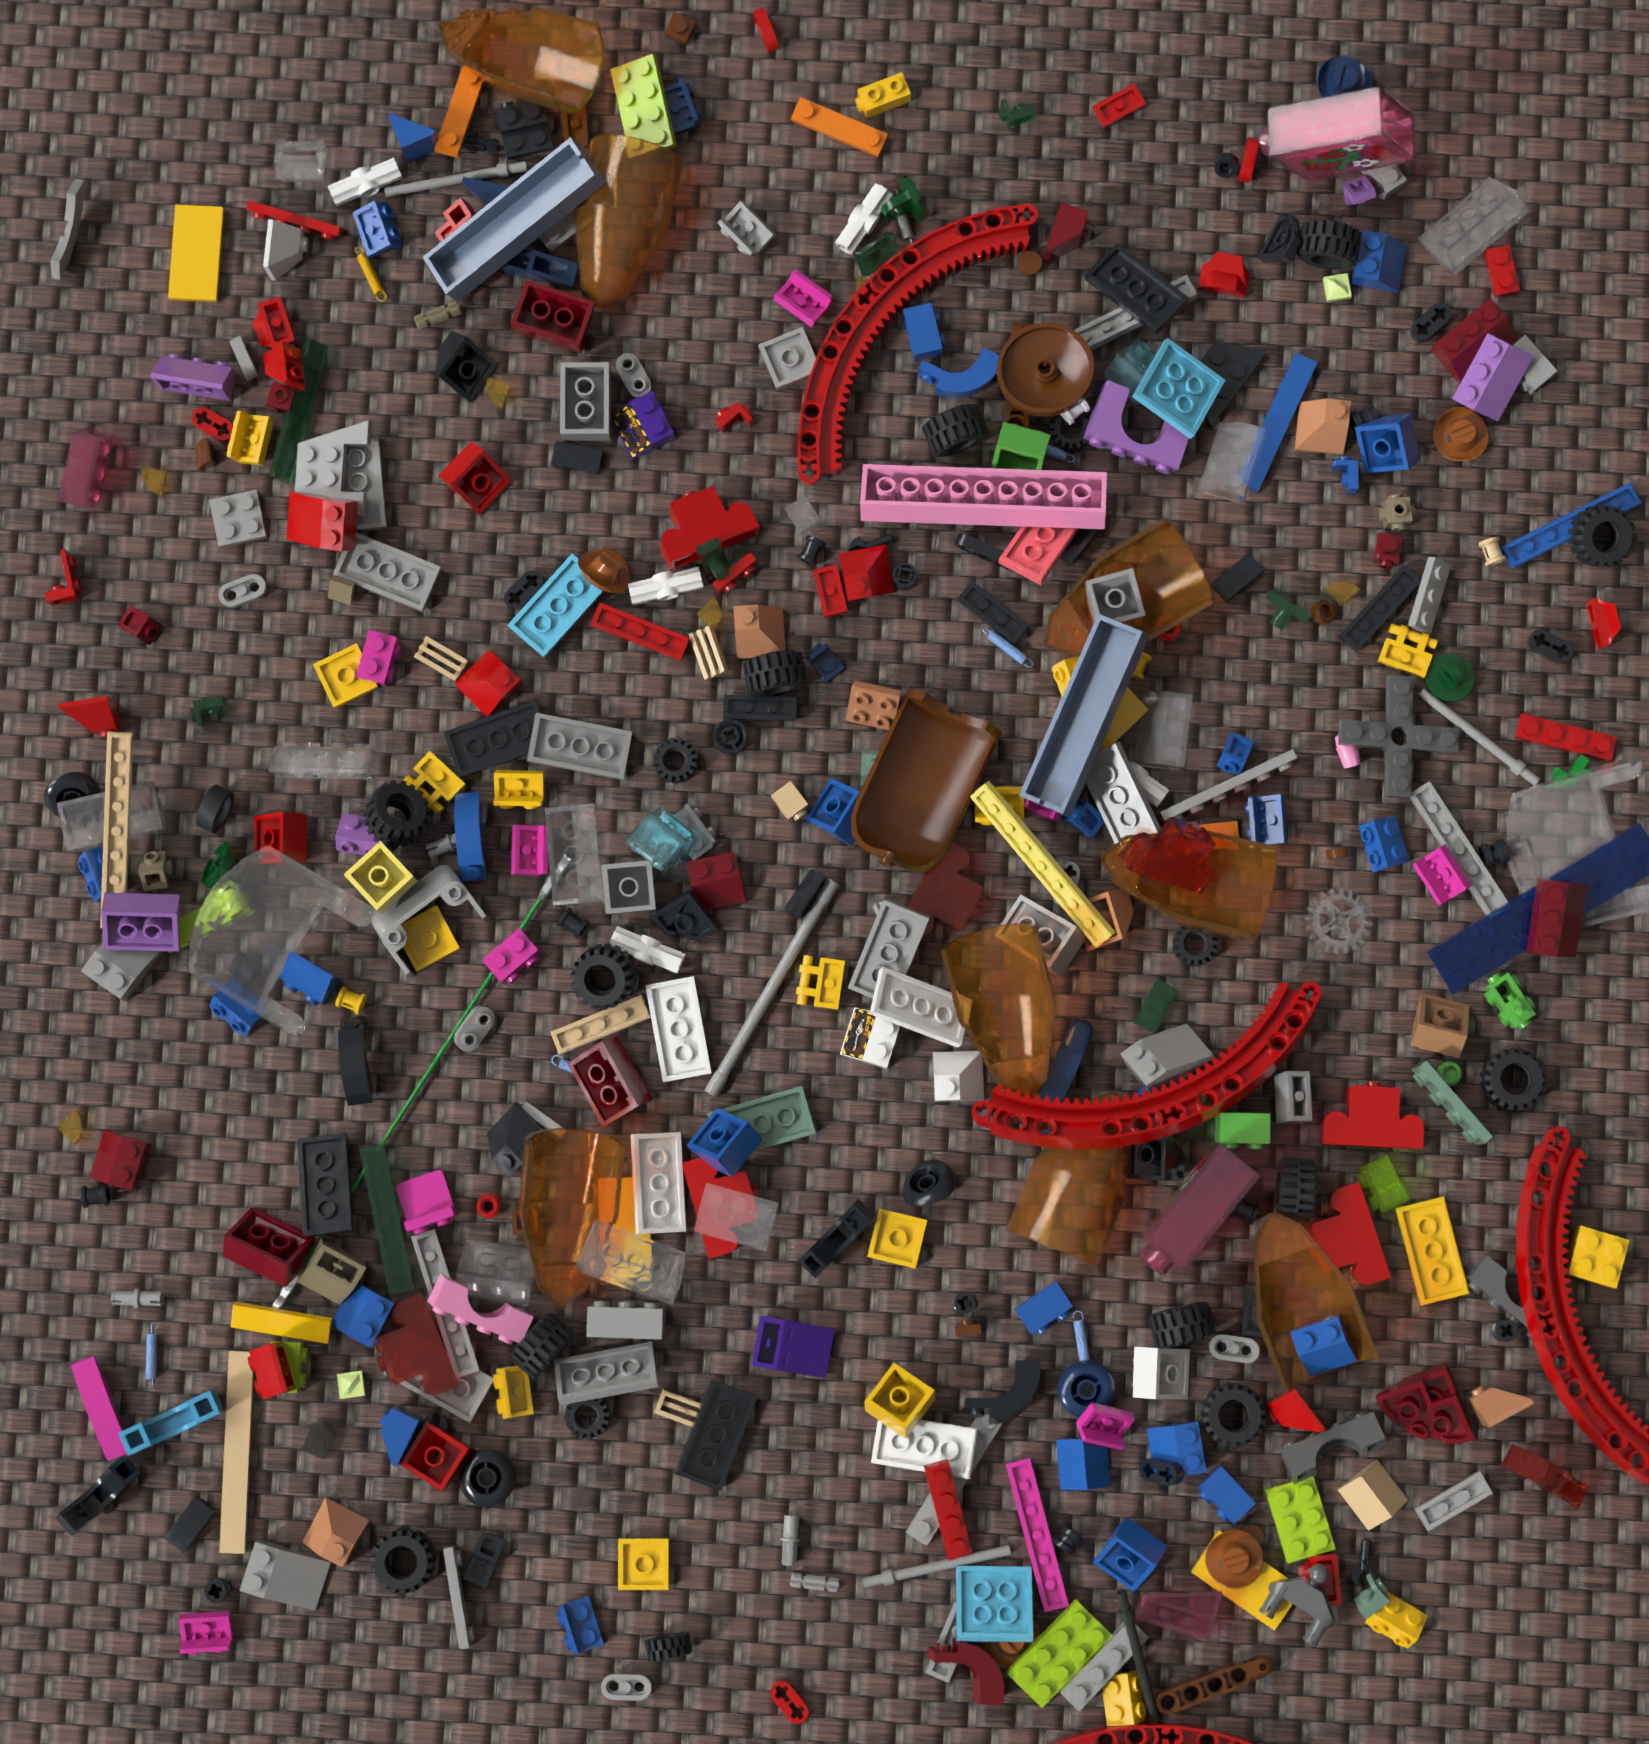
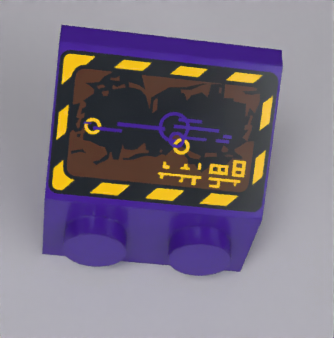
[611,390,675,461]

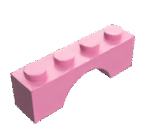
[428,1274,533,1345]

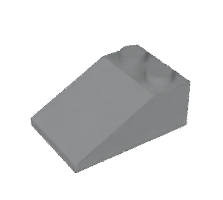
[994,894,1087,977]
[81,943,162,1001]
[1120,1023,1215,1094]
[239,1539,331,1611]

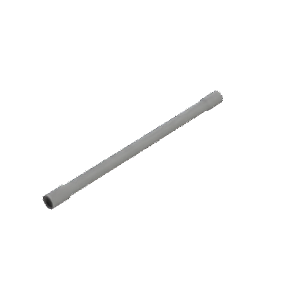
[704,878,839,1098]

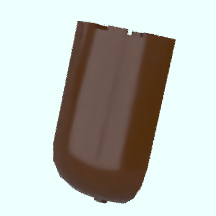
[851,688,1002,873]

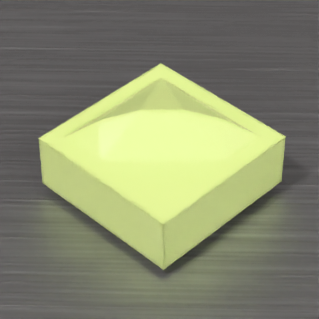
[1323,273,1352,302]
[337,1370,366,1399]

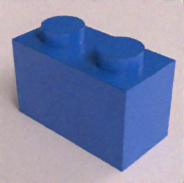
[903,303,946,361]
[1014,1281,1073,1335]
[1197,1464,1256,1524]

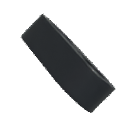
[1410,303,1451,343]
[504,570,544,611]
[1527,629,1573,664]
[1139,1457,1184,1486]

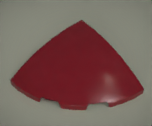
[1375,1362,1475,1444]

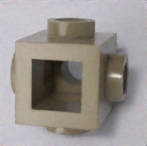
[1379,494,1416,531]
[136,851,173,891]

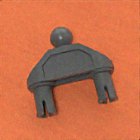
[1259,1564,1335,1646]

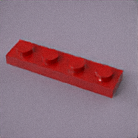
[246,200,345,240]
[591,603,690,662]
[1514,713,1617,762]
[923,1459,972,1560]

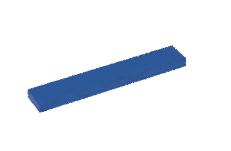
[1236,352,1317,493]
[1501,482,1642,570]

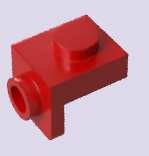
[715,402,754,433]

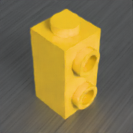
[855,72,911,119]

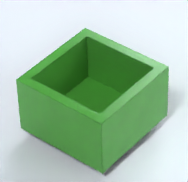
[991,422,1050,470]
[1215,1112,1270,1149]

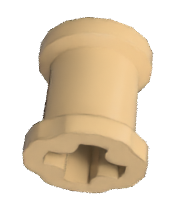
[1478,536,1507,567]

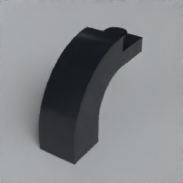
[338,1016,373,1106]
[798,1199,876,1279]
[964,1360,1040,1424]
[55,1455,141,1536]

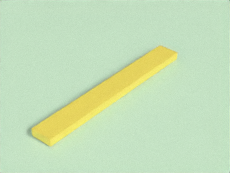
[970,781,1116,948]

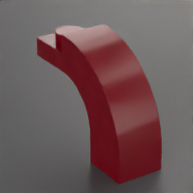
[927,1637,1004,1705]

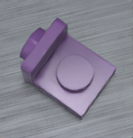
[1342,176,1376,205]

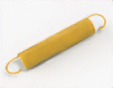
[355,247,386,302]

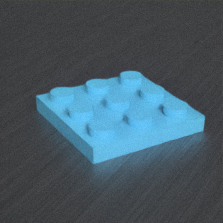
[1132,338,1225,439]
[956,1566,1033,1642]

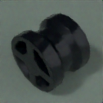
[1052,1525,1084,1556]

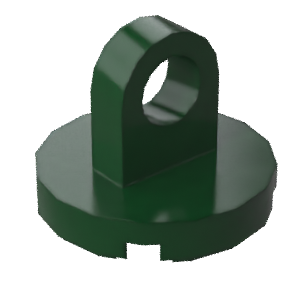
[881,175,928,222]
[1425,654,1475,702]
[201,842,250,889]

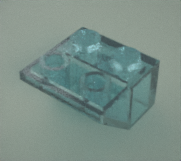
[1103,338,1156,406]
[624,807,698,871]

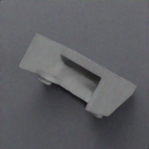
[372,865,490,978]

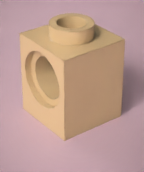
[771,781,808,822]

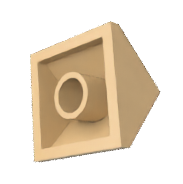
[1337,1459,1408,1530]

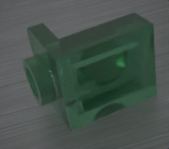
[997,98,1036,129]
[190,695,228,728]

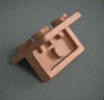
[846,680,902,730]

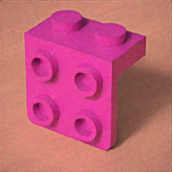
[396,1170,457,1235]

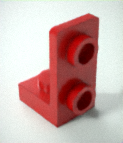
[44,549,82,606]

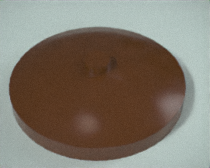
[997,323,1095,417]

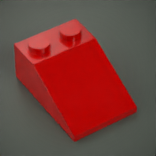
[286,491,358,552]

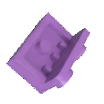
[335,813,383,855]

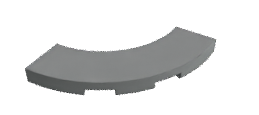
[51,178,84,280]

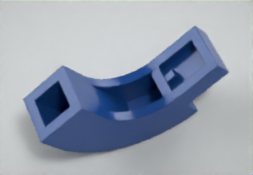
[918,347,999,398]
[454,792,487,882]

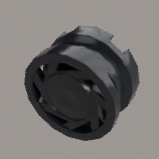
[713,719,748,755]

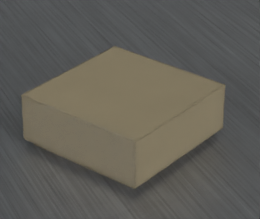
[328,575,356,605]

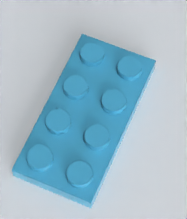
[507,554,605,659]

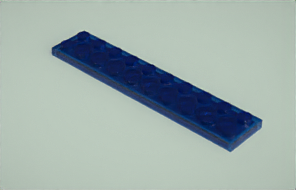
[1426,823,1649,994]

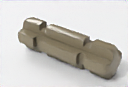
[414,301,461,329]

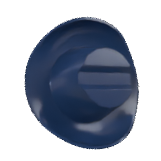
[1317,57,1372,110]
[1058,1360,1115,1418]

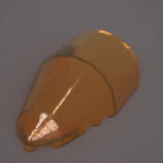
[439,7,604,113]
[574,134,684,310]
[1044,517,1214,657]
[1100,830,1278,944]
[941,923,1056,1099]
[1005,1092,1129,1268]
[518,1128,625,1308]
[1253,1212,1380,1392]

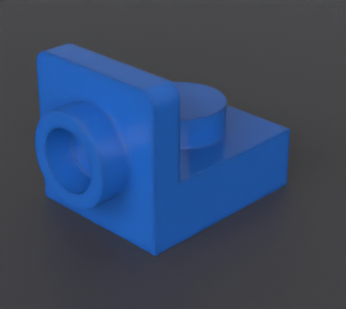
[1331,457,1359,494]
[1217,732,1254,775]
[1061,800,1104,838]

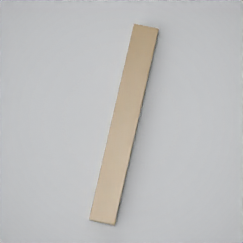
[100,731,133,928]
[219,1351,254,1554]

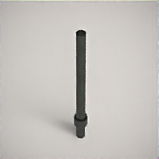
[1117,1589,1160,1723]

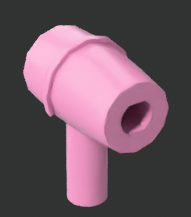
[1335,735,1363,768]

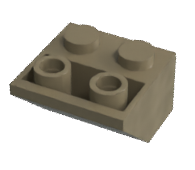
[296,1238,366,1305]

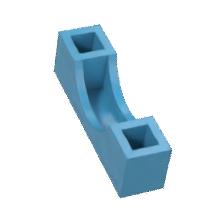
[118,1389,225,1456]

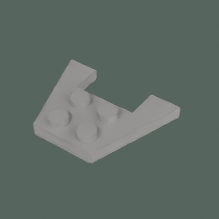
[295,420,372,518]

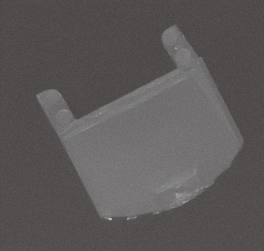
[1505,755,1649,928]
[188,845,377,1040]

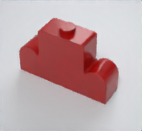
[660,486,760,571]
[1320,1082,1424,1149]
[682,1157,760,1259]
[1308,1182,1391,1285]

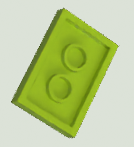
[1264,1476,1335,1563]

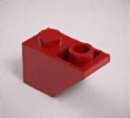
[264,341,305,391]

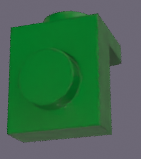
[1549,754,1590,787]

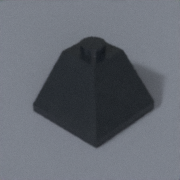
[436,330,497,403]
[487,1102,551,1178]
[1127,1129,1185,1181]

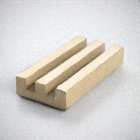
[689,625,728,680]
[414,636,469,682]
[654,1389,701,1427]

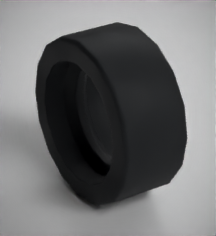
[195,784,234,834]

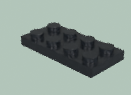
[1085,243,1189,335]
[444,700,540,779]
[297,1133,354,1238]
[674,1378,757,1491]

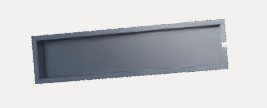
[423,137,607,301]
[1019,614,1149,818]

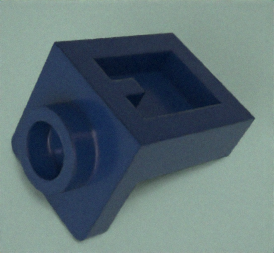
[807,643,845,684]

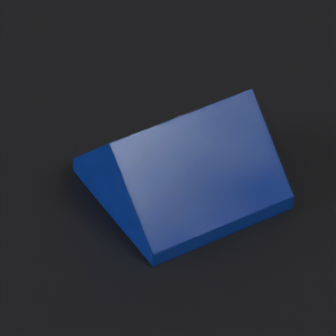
[388,113,438,163]
[1056,1437,1111,1490]

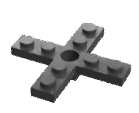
[1338,675,1459,799]

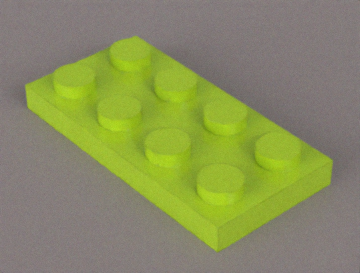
[610,54,677,162]
[1005,1599,1112,1708]

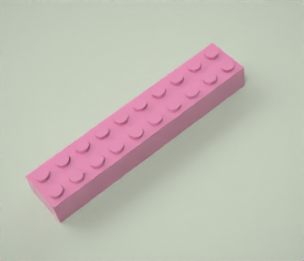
[860,464,1107,529]

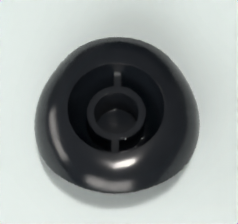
[44,772,101,822]
[902,1159,956,1206]
[459,1449,516,1507]

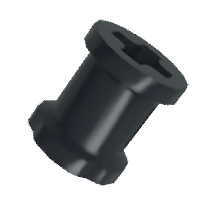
[796,535,826,566]
[557,907,589,938]
[81,1184,111,1208]
[1229,1196,1260,1225]
[953,1292,976,1314]
[1491,1319,1518,1342]
[204,1577,231,1603]

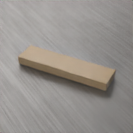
[550,995,651,1055]

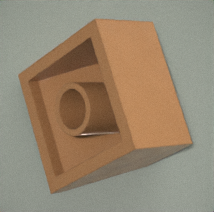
[1411,993,1469,1058]

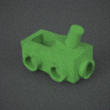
[1484,972,1536,1029]

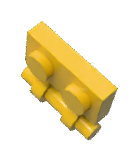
[1377,623,1438,679]
[403,751,466,815]
[796,955,845,1010]

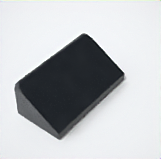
[1210,554,1265,603]
[785,869,826,919]

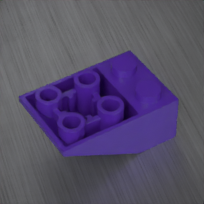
[752,1315,835,1378]

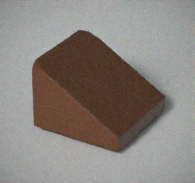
[195,438,216,469]

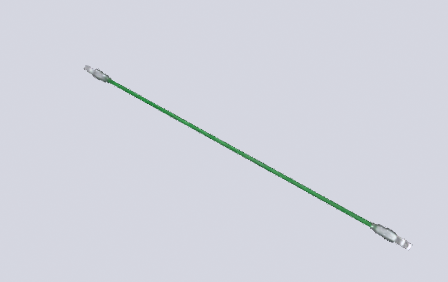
[272,856,570,1309]

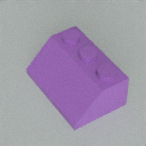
[1452,333,1534,421]
[150,354,236,401]
[101,892,181,952]

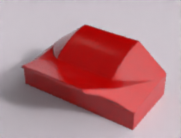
[1198,252,1250,298]
[253,296,296,348]
[1586,598,1621,650]
[1298,1553,1343,1606]

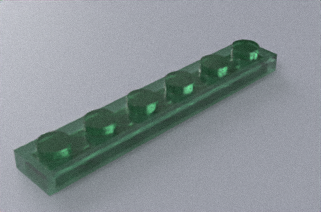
[268,339,330,484]
[359,1144,414,1295]

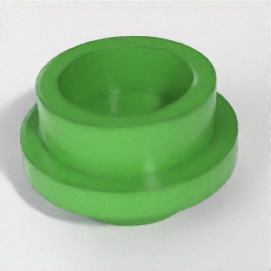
[1437,1062,1462,1086]

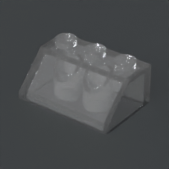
[1198,422,1266,504]
[1133,691,1193,771]
[694,1183,780,1251]
[456,1238,540,1306]

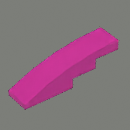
[71,1355,127,1461]

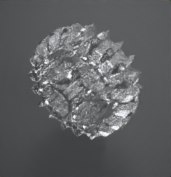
[1305,888,1373,955]

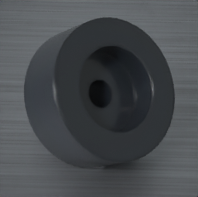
[1214,152,1239,178]

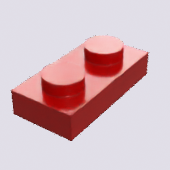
[1092,83,1146,129]
[1484,245,1520,298]
[713,553,757,595]
[813,564,848,618]

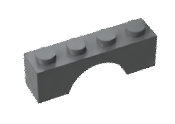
[1465,1255,1547,1340]
[1280,1412,1386,1484]

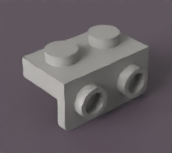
[717,201,776,256]

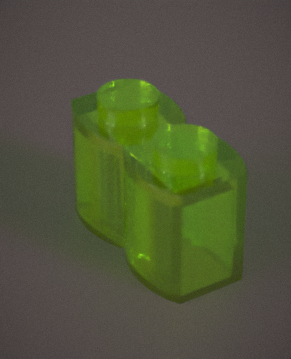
[1357,1155,1409,1213]

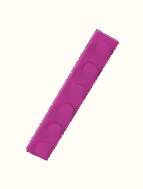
[1006,1457,1069,1612]

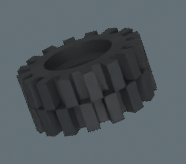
[1049,412,1090,453]
[653,738,698,784]
[1172,921,1218,967]
[564,1398,611,1439]
[645,1632,693,1662]

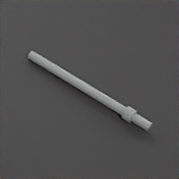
[384,161,527,197]
[1418,688,1541,786]
[862,1545,1011,1588]

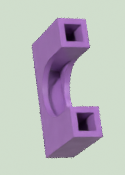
[1083,380,1189,474]

